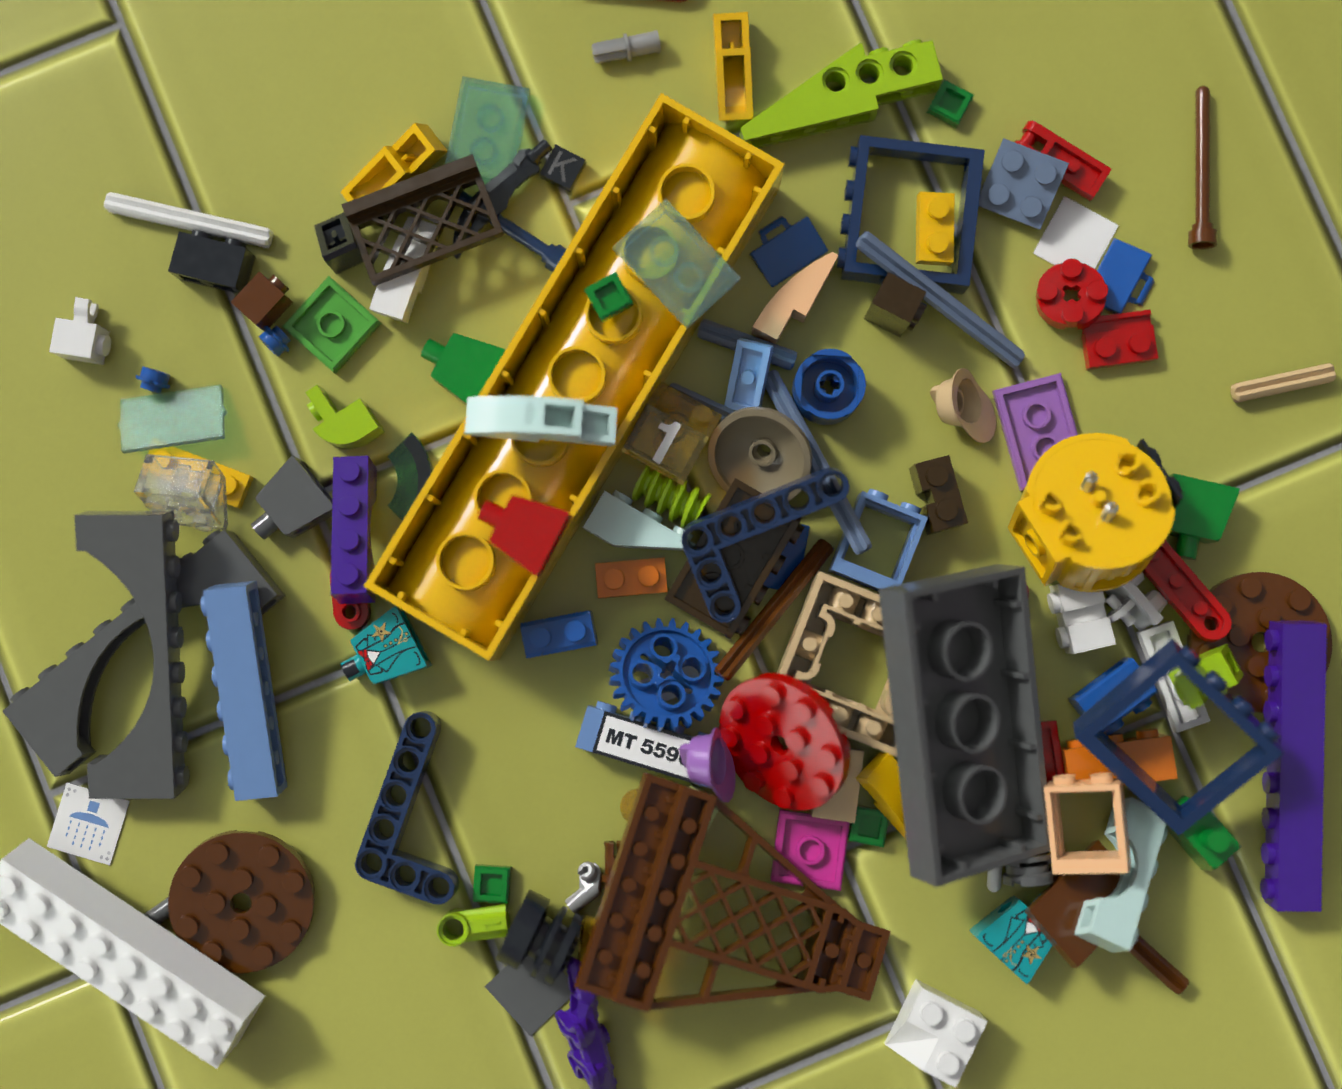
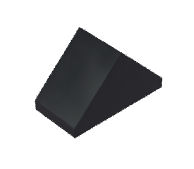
[314,212,364,274]

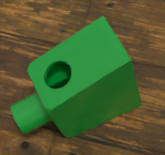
[421,333,506,405]
[1168,473,1240,560]
[1166,795,1241,871]

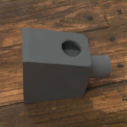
[251,456,332,540]

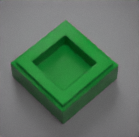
[927,79,974,128]
[584,272,634,323]
[848,805,889,847]
[472,864,511,904]

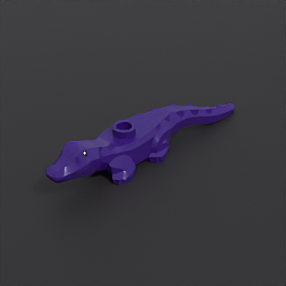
[555,957,617,1089]

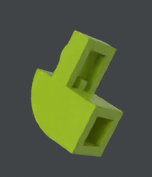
[305,385,385,449]
[1168,643,1244,710]

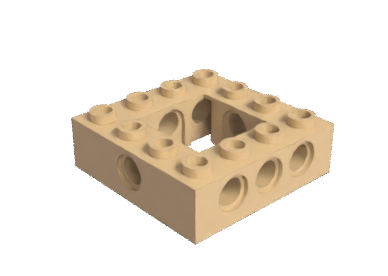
[777,571,897,757]

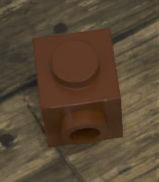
[231,271,293,331]

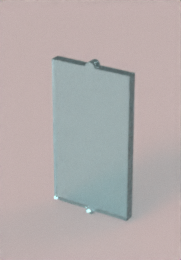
[117,385,227,454]

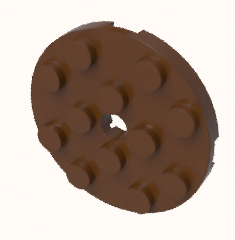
[1187,572,1332,713]
[168,830,315,973]

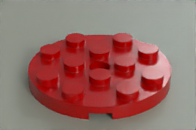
[719,673,851,811]

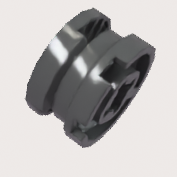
[1002,851,1054,887]

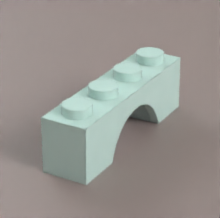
[1074,797,1168,953]

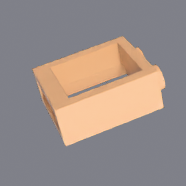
[1044,773,1131,874]

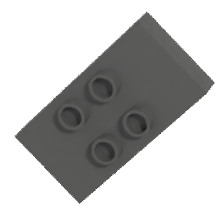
[879,564,1050,887]

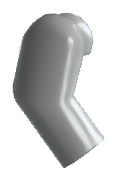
[565,861,602,914]

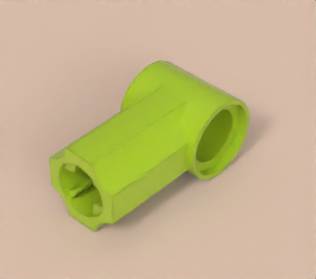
[437,904,511,947]

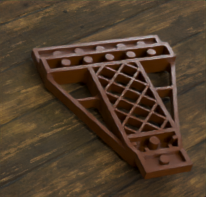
[574,772,891,1012]

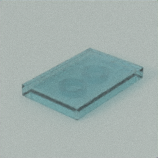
[445,76,530,185]
[613,199,740,329]

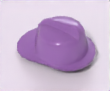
[679,727,736,802]

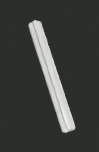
[104,192,273,248]

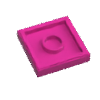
[770,809,850,891]

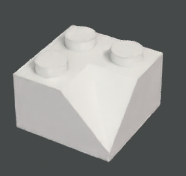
[885,979,988,1088]

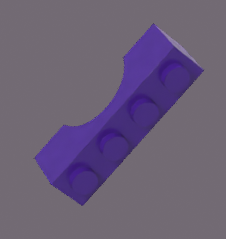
[331,456,377,604]

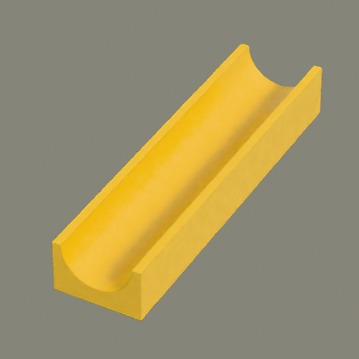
[364,93,785,661]

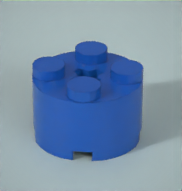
[792,349,866,425]

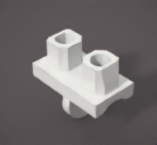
[1105,572,1167,631]

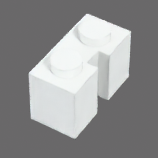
[1047,584,1116,654]

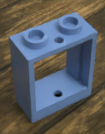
[828,489,928,592]

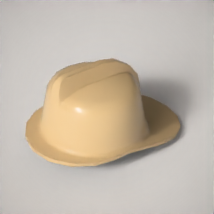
[930,368,996,443]

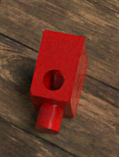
[477,495,572,578]

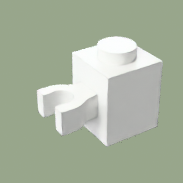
[49,297,111,365]

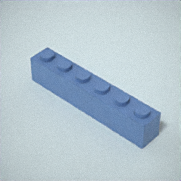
[201,580,287,801]

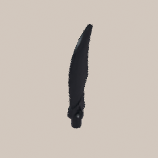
[453,139,552,259]

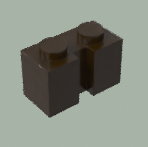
[864,272,927,337]
[909,455,968,535]

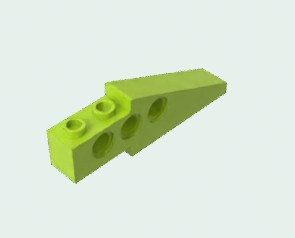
[740,39,943,148]

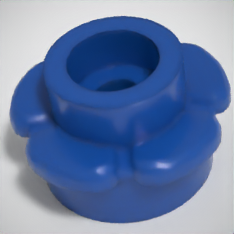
[258,325,291,357]
[136,366,171,394]

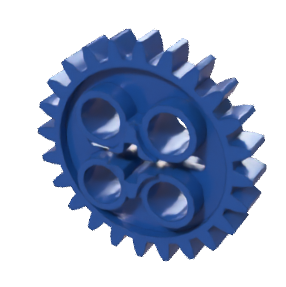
[609,618,724,732]

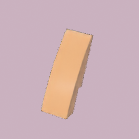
[751,252,838,344]

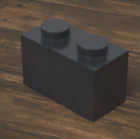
[168,230,255,294]

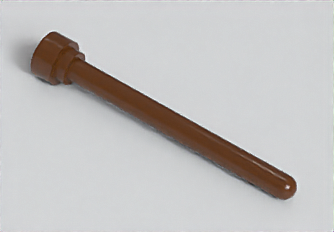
[1188,86,1217,249]

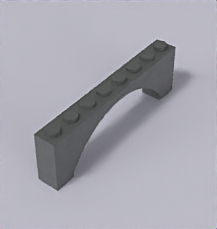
[74,511,190,799]
[3,530,286,777]

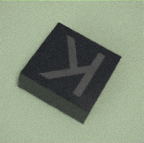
[540,144,586,193]

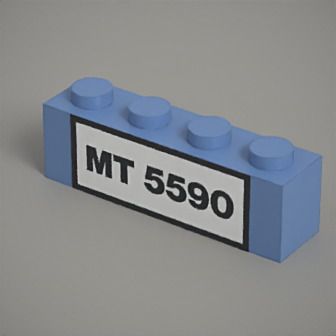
[575,701,712,789]

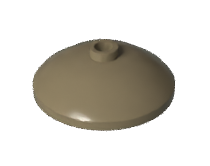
[708,407,812,501]

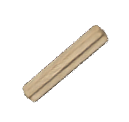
[1230,363,1336,403]

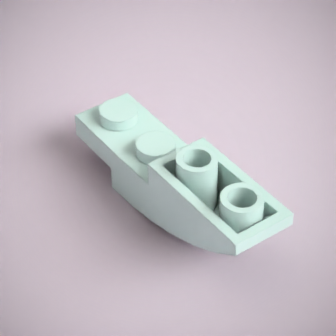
[465,396,617,447]

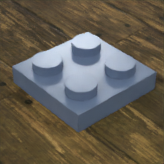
[979,138,1069,230]

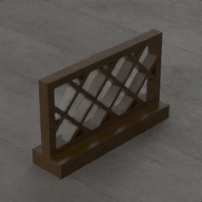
[341,154,505,286]

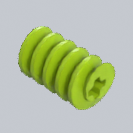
[632,461,712,529]

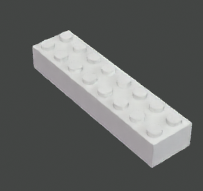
[0,838,265,1069]

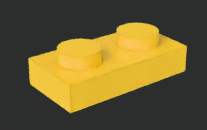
[916,191,955,266]

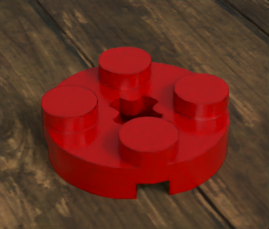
[1035,258,1108,330]

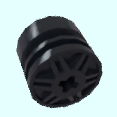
[496,889,584,986]

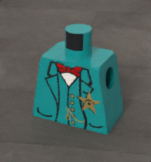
[341,606,432,684]
[969,892,1052,984]

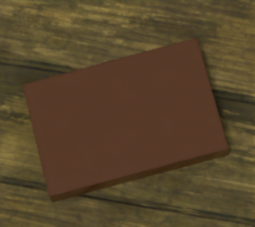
[1024,840,1121,968]

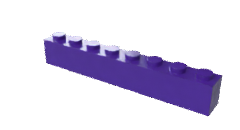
[1260,621,1327,912]

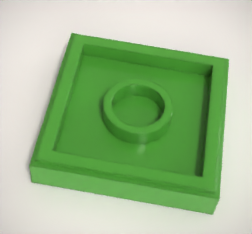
[282,276,382,374]

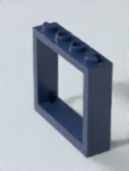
[836,135,985,294]
[1073,639,1284,835]

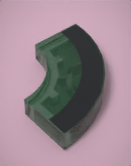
[387,433,433,521]

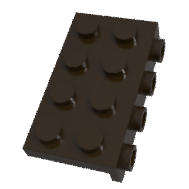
[665,478,805,640]

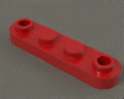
[1142,540,1232,642]

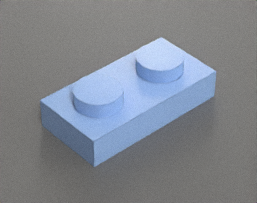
[724,338,774,410]

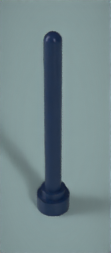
[449,191,566,272]

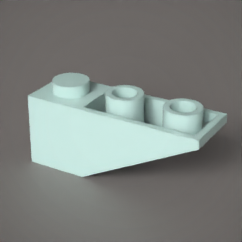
[583,490,696,551]

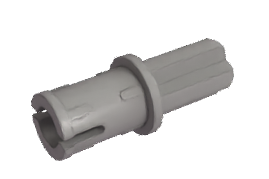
[592,30,661,64]

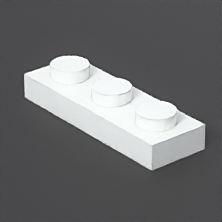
[1136,621,1210,733]

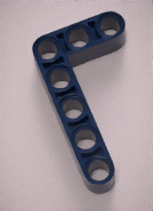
[681,467,850,623]
[355,711,459,905]

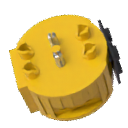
[1008,433,1184,592]

